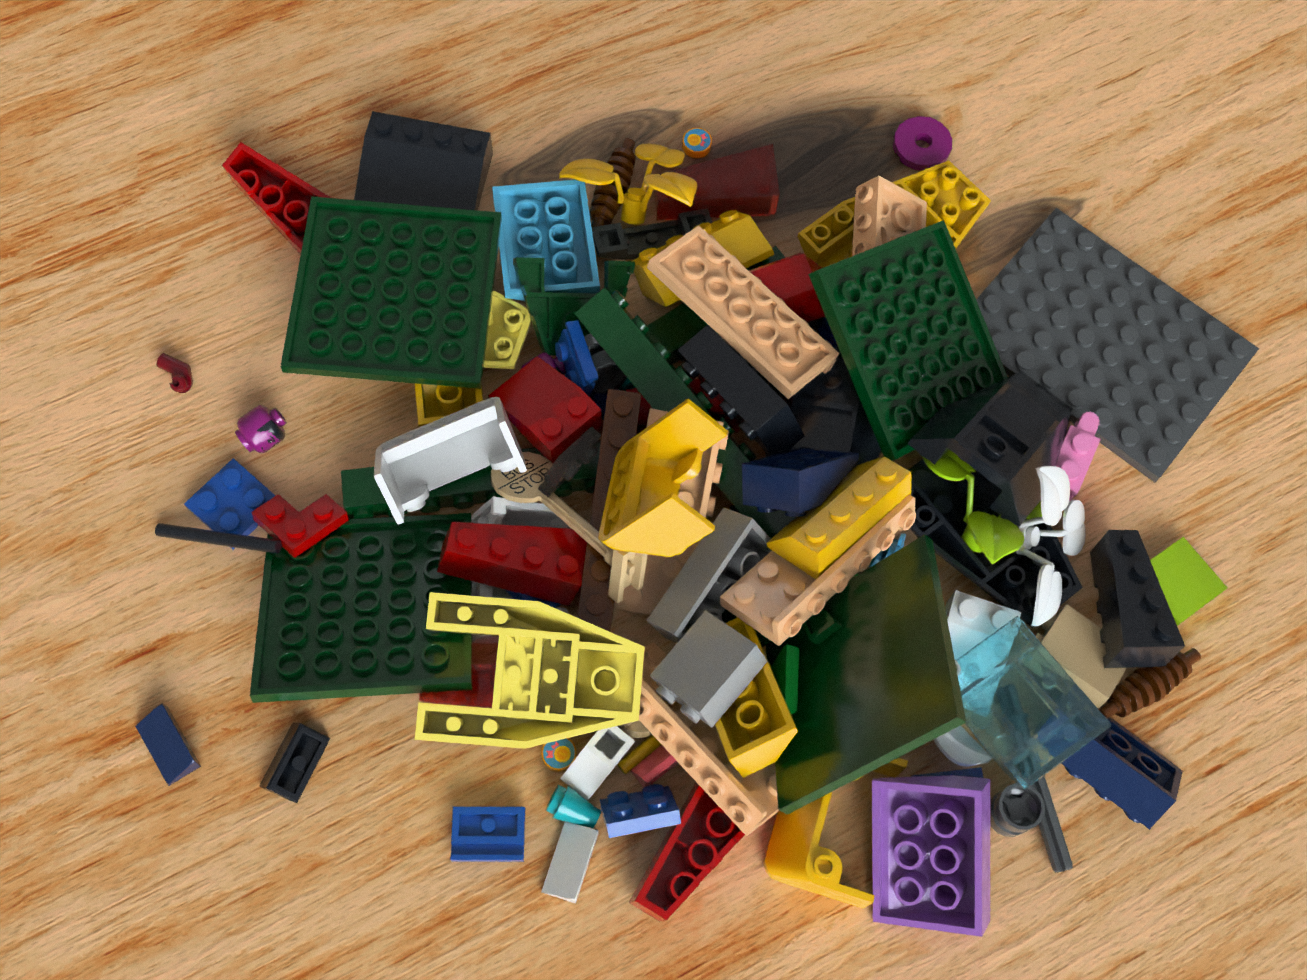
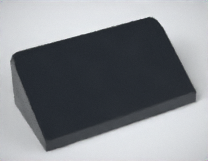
[260,723,330,803]

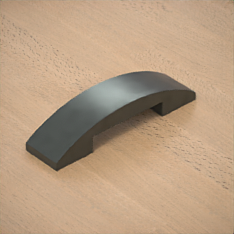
[592,208,713,260]

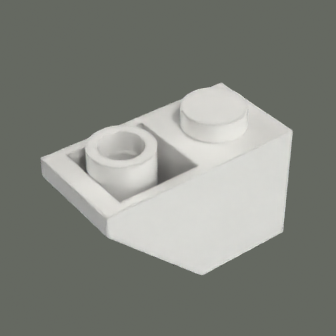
[560,726,635,801]

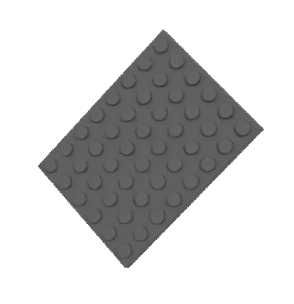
[976,208,1259,483]

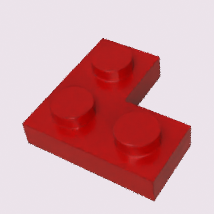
[251,494,349,558]

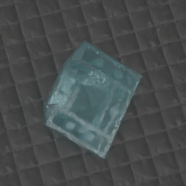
[956,616,1111,790]

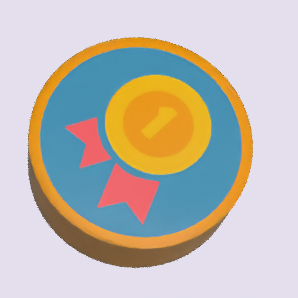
[682,128,712,158]
[541,738,577,773]

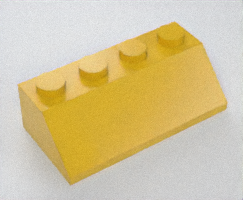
[632,210,774,307]
[767,457,911,579]
[715,617,798,778]

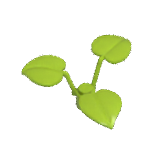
[922,449,1042,564]

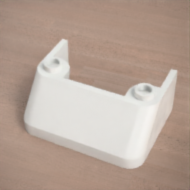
[374,397,527,525]

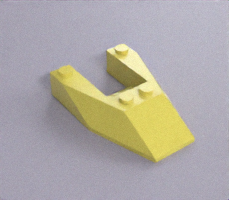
[415,592,645,749]

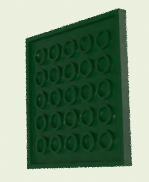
[280,196,502,389]
[808,220,1007,461]
[250,513,472,703]

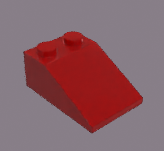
[488,356,602,465]

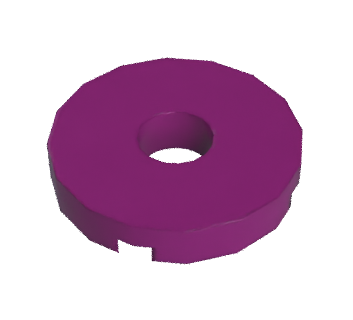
[893,116,952,171]

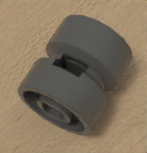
[584,334,627,394]
[990,783,1045,837]

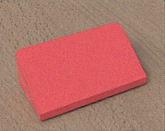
[631,745,678,788]

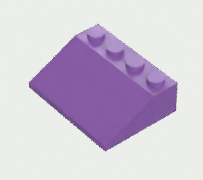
[872,775,990,937]

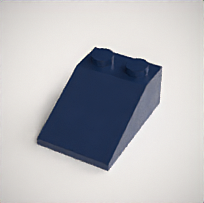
[742,447,859,517]

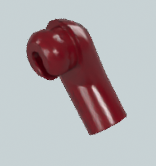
[156,353,193,393]

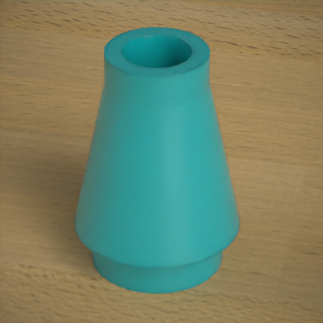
[546,785,601,828]

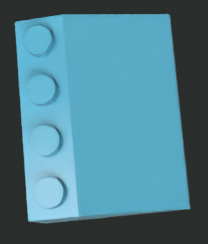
[492,179,600,301]

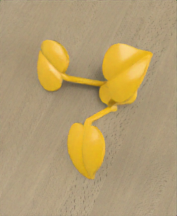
[559,143,697,225]

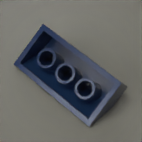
[1031,692,1183,830]

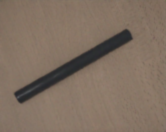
[155,523,282,554]

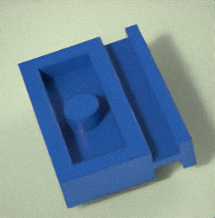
[555,320,599,396]
[450,807,526,862]

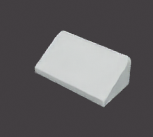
[541,822,599,904]

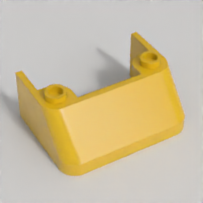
[598,398,728,557]
[764,758,908,908]

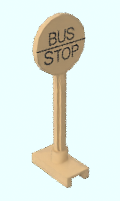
[491,452,648,604]

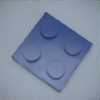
[184,458,275,550]
[600,784,681,838]

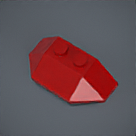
[749,252,825,323]

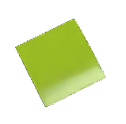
[1150,537,1228,626]

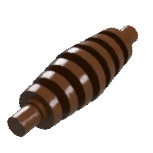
[589,138,636,227]
[1097,648,1201,720]

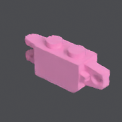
[1056,411,1101,501]

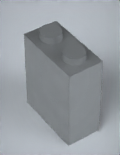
[650,610,768,728]

